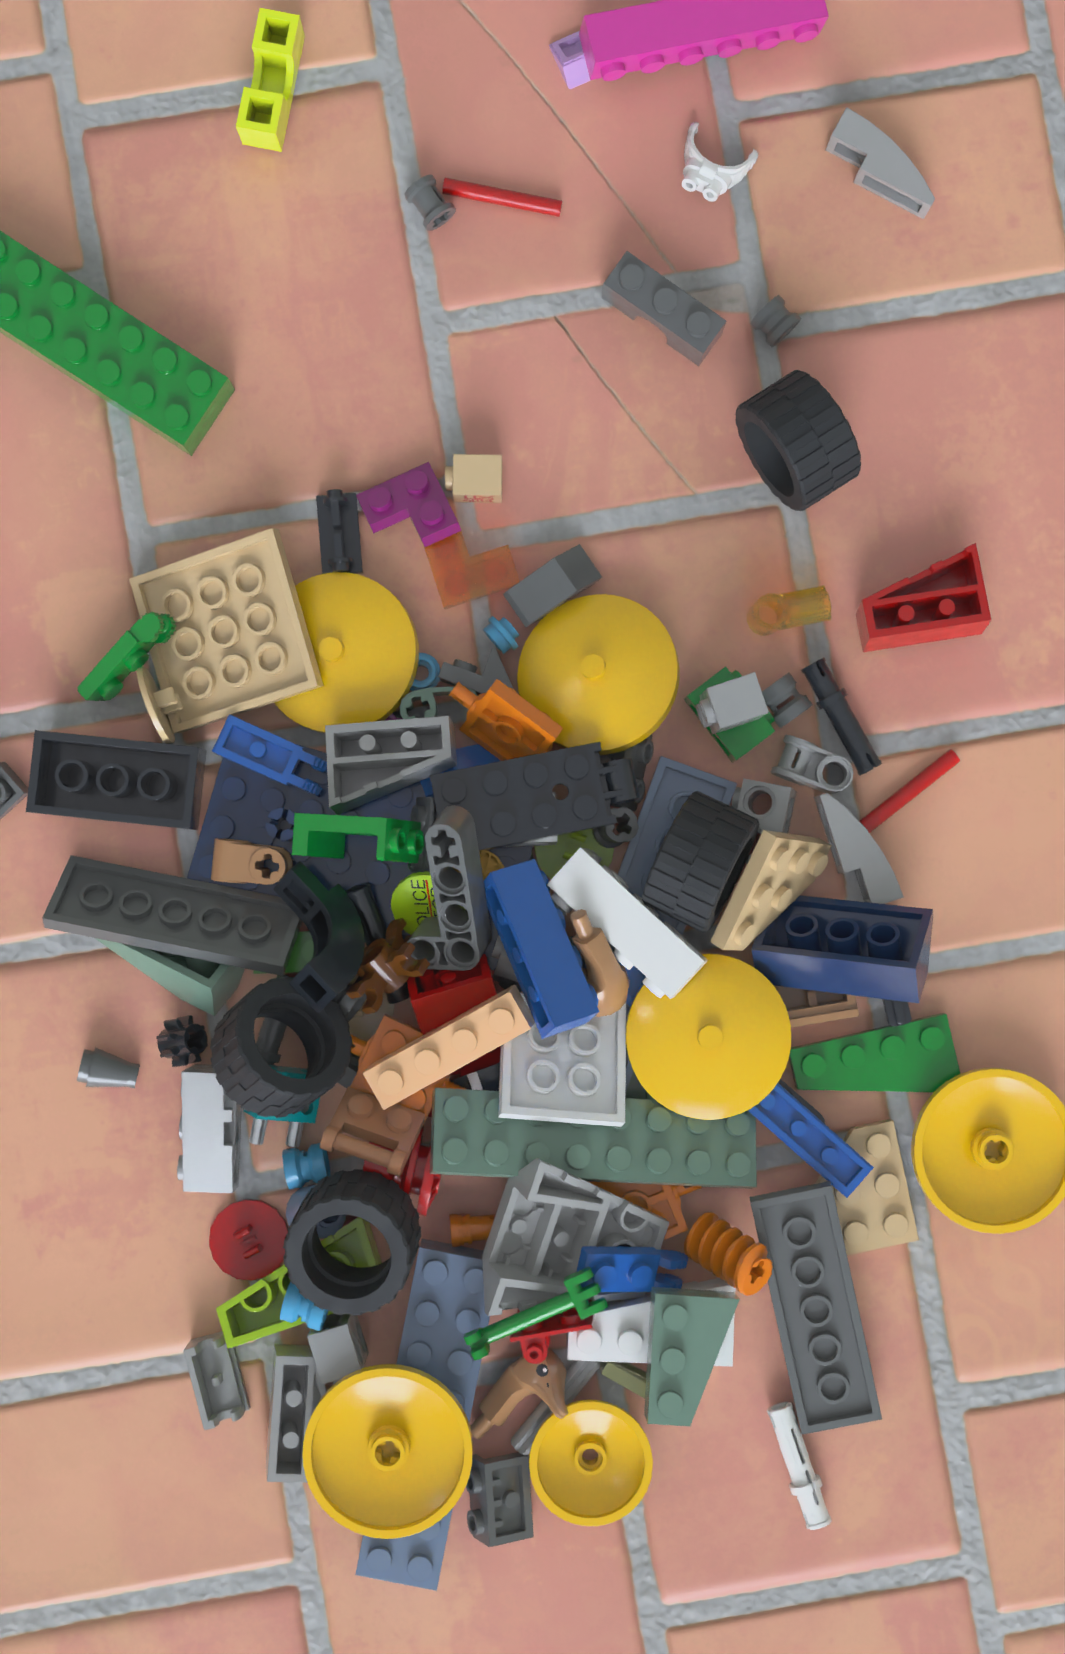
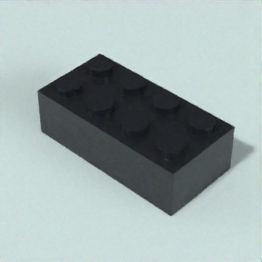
[26,730,207,830]

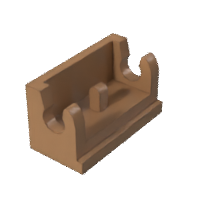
[774,986,859,1028]

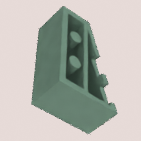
[644,1287,740,1427]

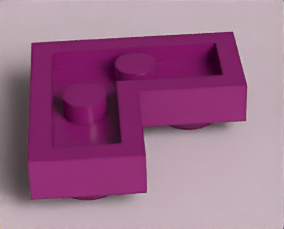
[356,462,461,547]

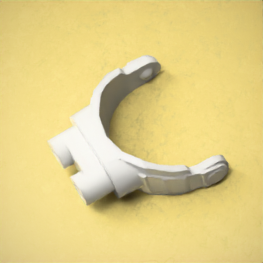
[682,122,759,202]

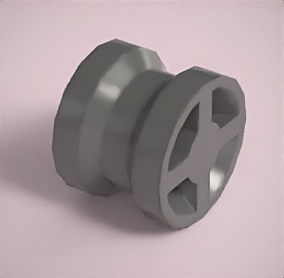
[750,295,802,347]

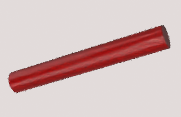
[442,177,563,217]
[859,749,960,833]

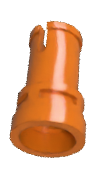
[449,1214,496,1247]

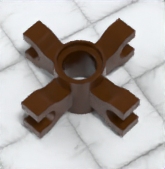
[346,918,430,1014]

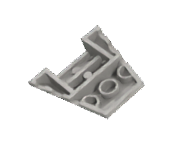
[482,1158,670,1316]

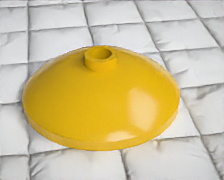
[529,1400,653,1526]

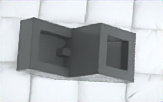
[503,544,602,627]

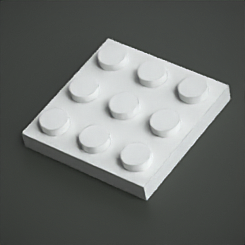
[498,993,626,1127]

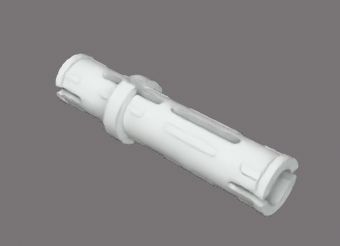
[767,1402,832,1530]

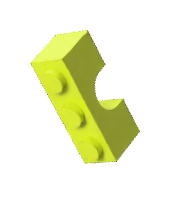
[236,8,305,152]

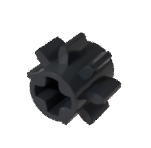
[156,1015,208,1067]

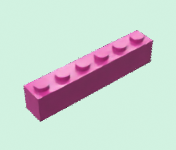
[579,0,829,81]

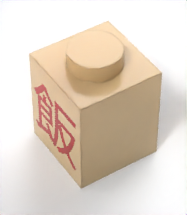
[445,454,502,503]

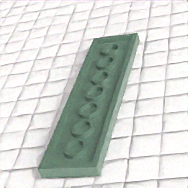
[430,1088,757,1189]

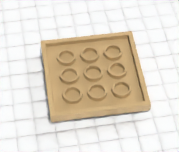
[129,528,324,734]

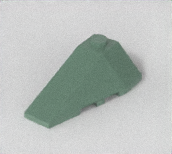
[95,938,245,1016]

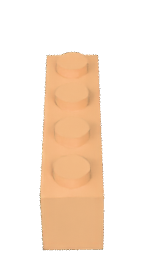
[363,985,535,1110]

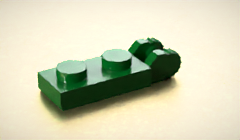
[77,612,177,701]

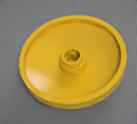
[274,572,419,734]
[517,594,680,755]
[626,954,791,1120]
[911,1068,1065,1234]
[302,1364,473,1539]

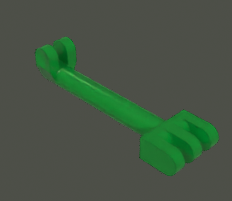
[463,1267,609,1360]

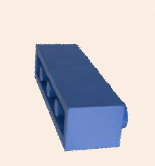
[484,859,600,1039]

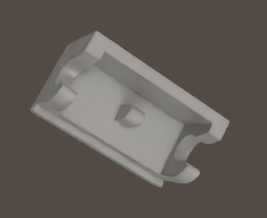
[183,1331,250,1430]

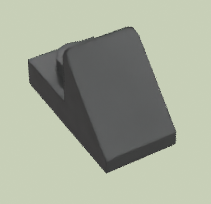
[438,646,514,695]

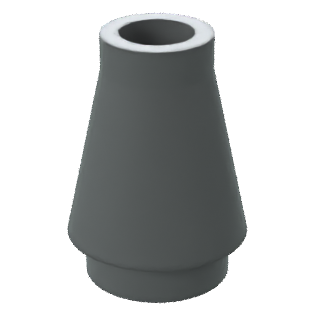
[77,1047,140,1089]

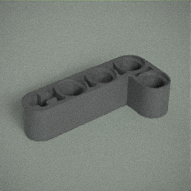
[407,805,492,971]

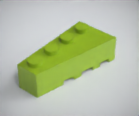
[216,1217,382,1349]

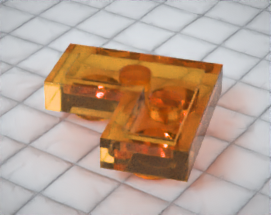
[423,519,520,609]

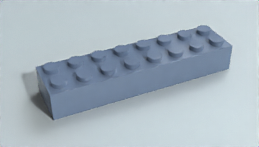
[355,1238,490,1591]

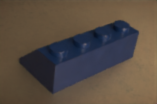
[751,895,933,1003]

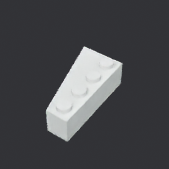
[547,847,708,999]
[566,1277,736,1367]

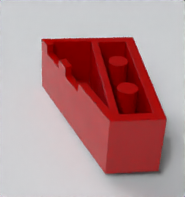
[856,543,992,652]

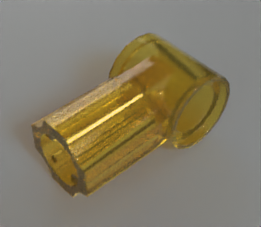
[747,586,831,636]

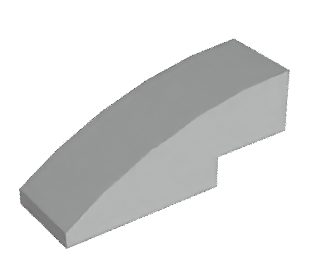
[826,107,935,219]
[814,793,904,904]

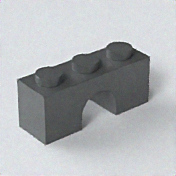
[602,251,726,366]

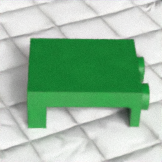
[292,813,424,863]

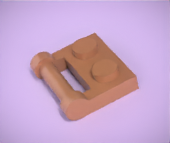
[320,1087,425,1177]

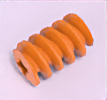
[684,1212,773,1296]

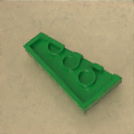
[789,1013,960,1092]

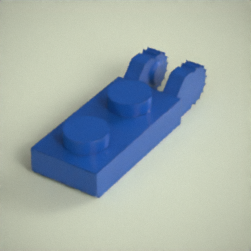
[212,714,327,796]
[576,1246,689,1292]

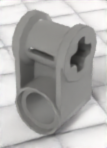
[771,735,853,794]

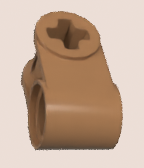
[211,838,293,885]

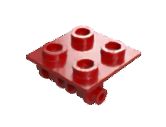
[510,1299,595,1364]

